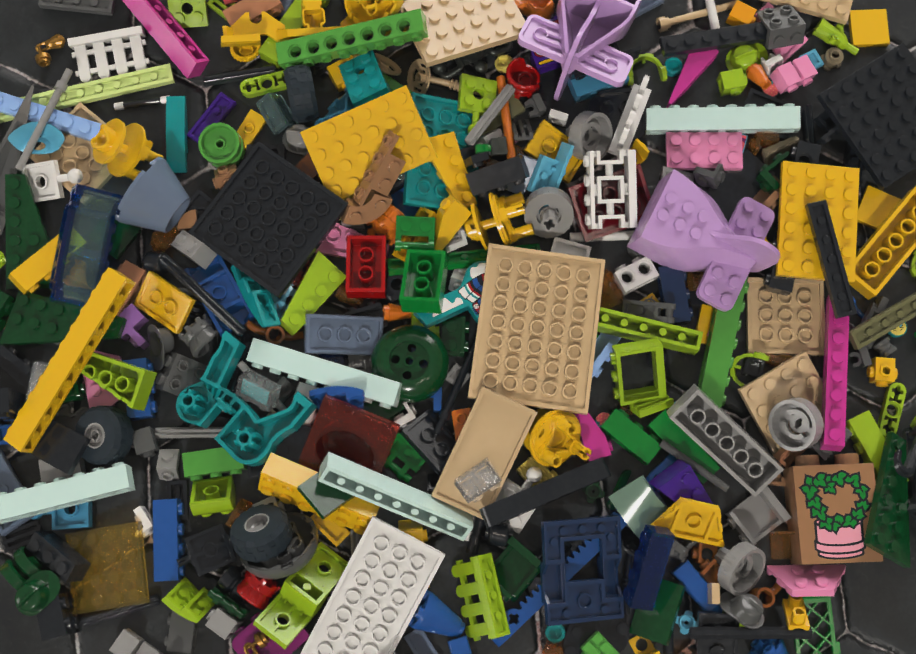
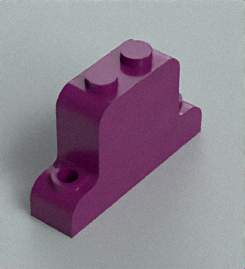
[232,612,311,654]

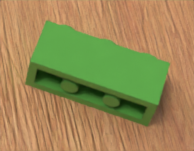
[182,447,247,481]

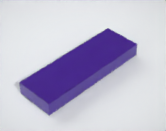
[187,92,237,143]

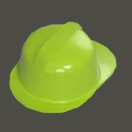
[725,43,769,74]

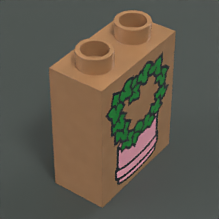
[783,453,883,565]

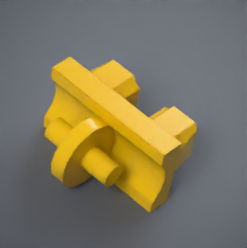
[782,595,810,631]

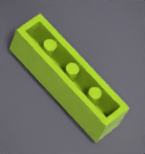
[846,410,909,483]

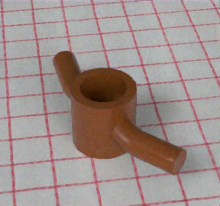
[244,319,304,344]
[749,583,783,608]

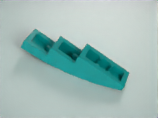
[166,96,188,173]
[231,265,281,328]

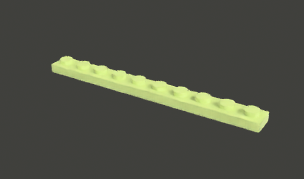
[0,63,175,123]

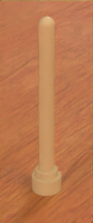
[656,0,737,32]

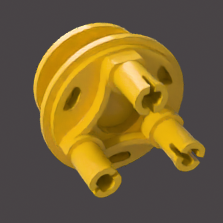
[91,118,164,180]
[464,192,534,250]
[523,408,591,468]

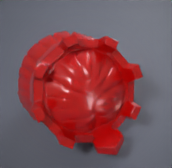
[506,57,541,99]
[237,571,282,610]

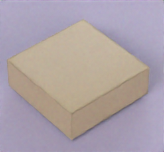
[707,583,720,604]

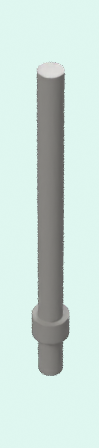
[15,68,73,171]

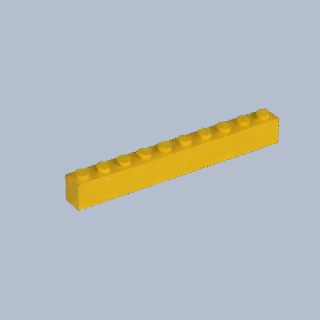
[3,267,136,453]

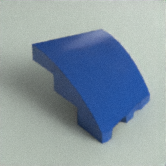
[309,386,365,427]

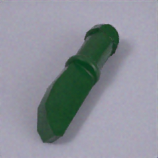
[606,469,631,510]

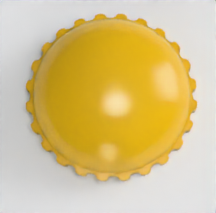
[230,42,261,62]

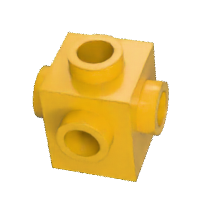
[867,357,898,387]

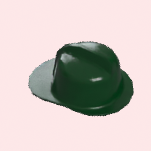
[15,570,61,616]

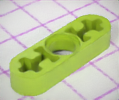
[240,70,287,98]
[877,382,906,438]

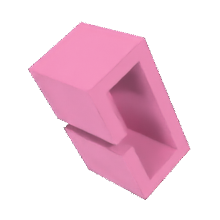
[770,54,818,95]

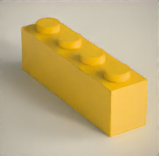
[8,225,86,295]

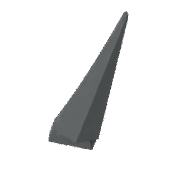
[0,85,34,235]

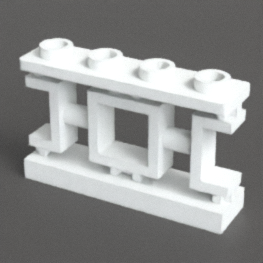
[583,149,638,229]

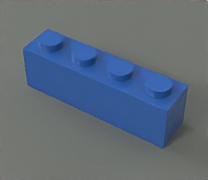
[153,499,185,582]

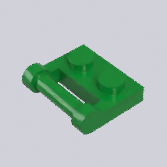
[395,215,435,251]

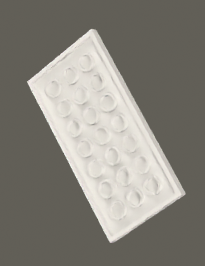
[300,516,445,654]

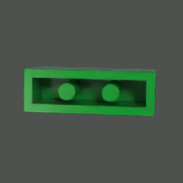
[599,409,661,465]

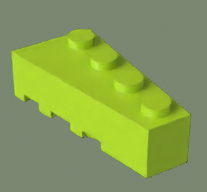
[280,251,346,336]
[81,352,157,411]

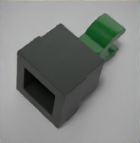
[474,136,508,157]

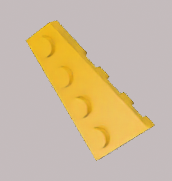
[429,132,477,208]

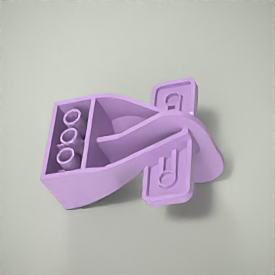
[517,0,642,101]
[627,169,781,312]

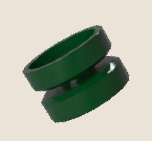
[0,546,51,590]

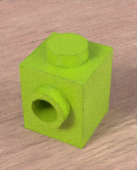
[716,68,748,96]

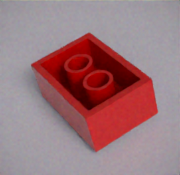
[345,235,387,298]

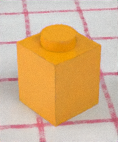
[725,0,757,26]

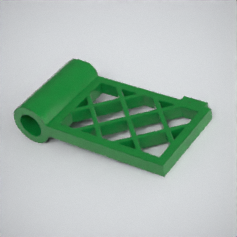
[787,593,841,654]

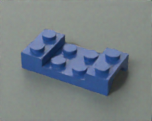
[184,253,256,338]

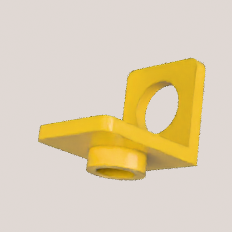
[622,138,650,166]
[628,635,661,654]

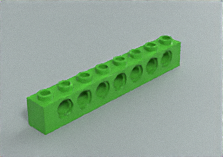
[276,8,429,70]

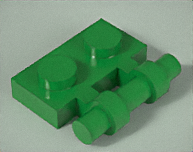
[377,432,426,484]

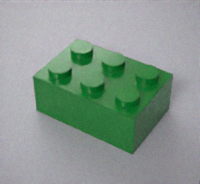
[399,249,449,314]

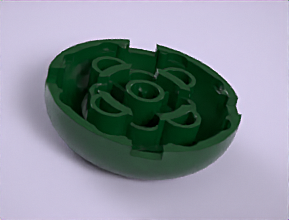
[371,325,449,403]

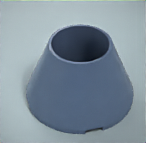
[115,157,191,233]

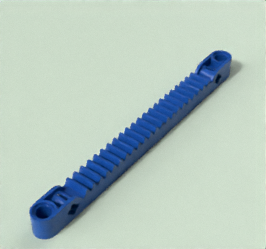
[487,454,678,647]

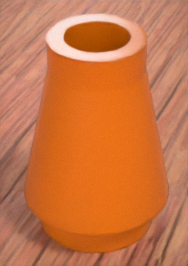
[746,63,772,90]
[383,303,411,322]

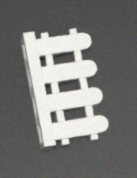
[67,25,150,83]
[608,75,652,156]

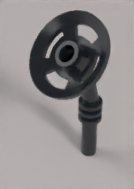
[621,530,655,614]

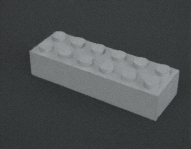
[666,384,784,497]

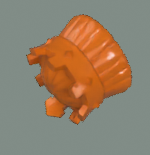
[366,204,405,246]

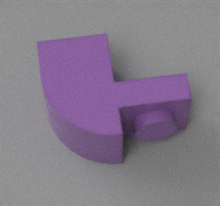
[119,303,149,350]

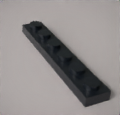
[659,22,767,57]
[805,200,857,319]

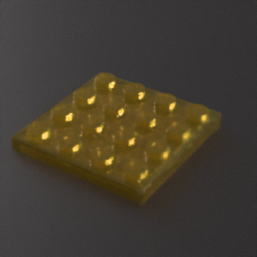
[65,521,150,615]

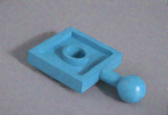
[31,501,93,530]

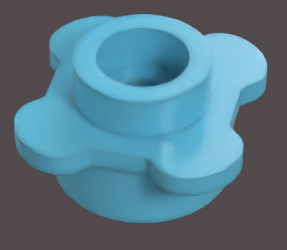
[675,610,697,635]

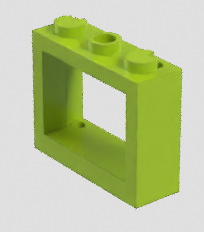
[609,337,667,406]

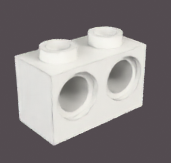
[612,255,659,296]

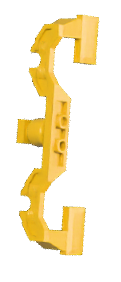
[220,0,407,47]

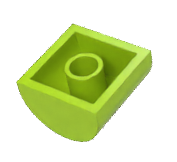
[189,475,236,517]

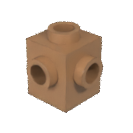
[212,163,237,190]

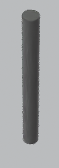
[659,439,730,492]

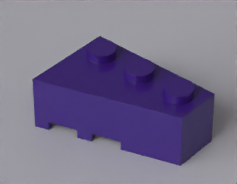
[648,459,713,504]

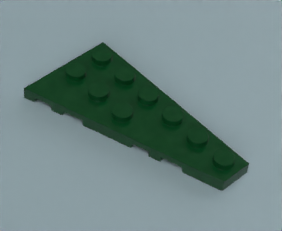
[5,174,66,290]
[0,290,127,346]
[864,432,911,568]

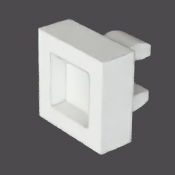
[761,53,784,78]

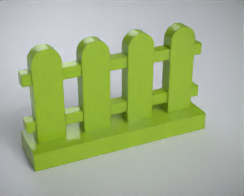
[451,553,510,641]

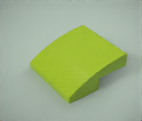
[161,577,215,623]

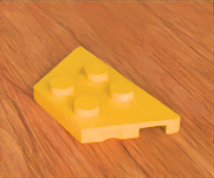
[650,497,725,548]

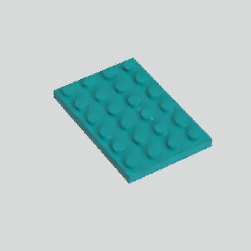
[403,92,482,216]

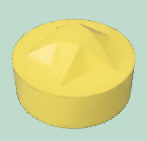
[494,55,512,73]

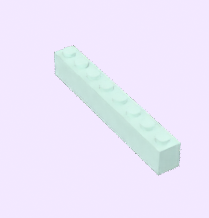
[645,103,801,135]
[246,338,402,409]
[318,452,473,541]
[0,462,135,524]

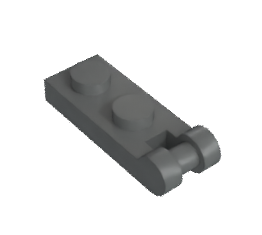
[622,299,676,324]

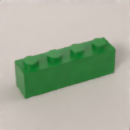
[646,409,720,484]

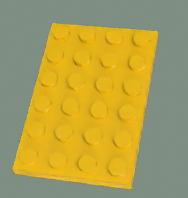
[300,85,438,199]
[775,161,860,283]

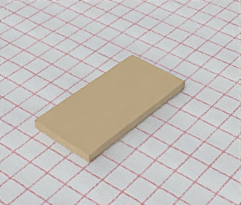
[431,386,537,520]

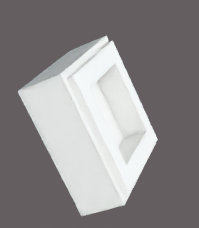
[548,109,569,127]

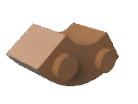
[341,189,393,225]

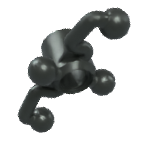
[432,41,513,79]

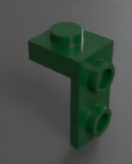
[756,151,790,195]

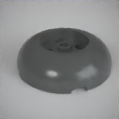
[240,512,319,579]

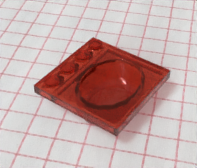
[298,394,400,474]

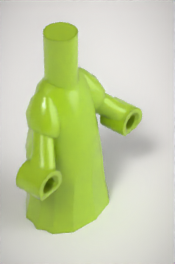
[812,18,859,55]

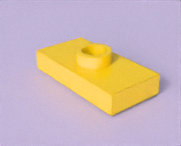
[237,109,267,149]

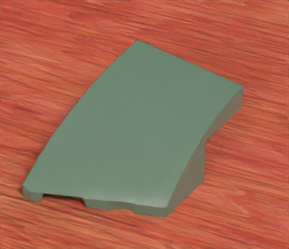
[609,475,668,544]

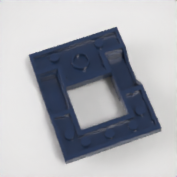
[540,515,624,626]

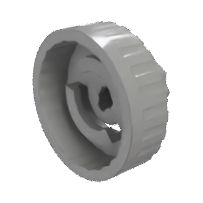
[565,111,613,160]
[524,187,574,238]
[768,397,824,451]
[715,541,766,596]

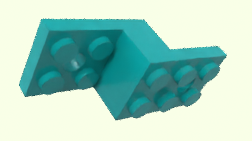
[339,50,392,108]

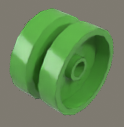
[198,122,245,168]

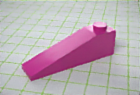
[666,49,719,108]
[572,413,613,463]

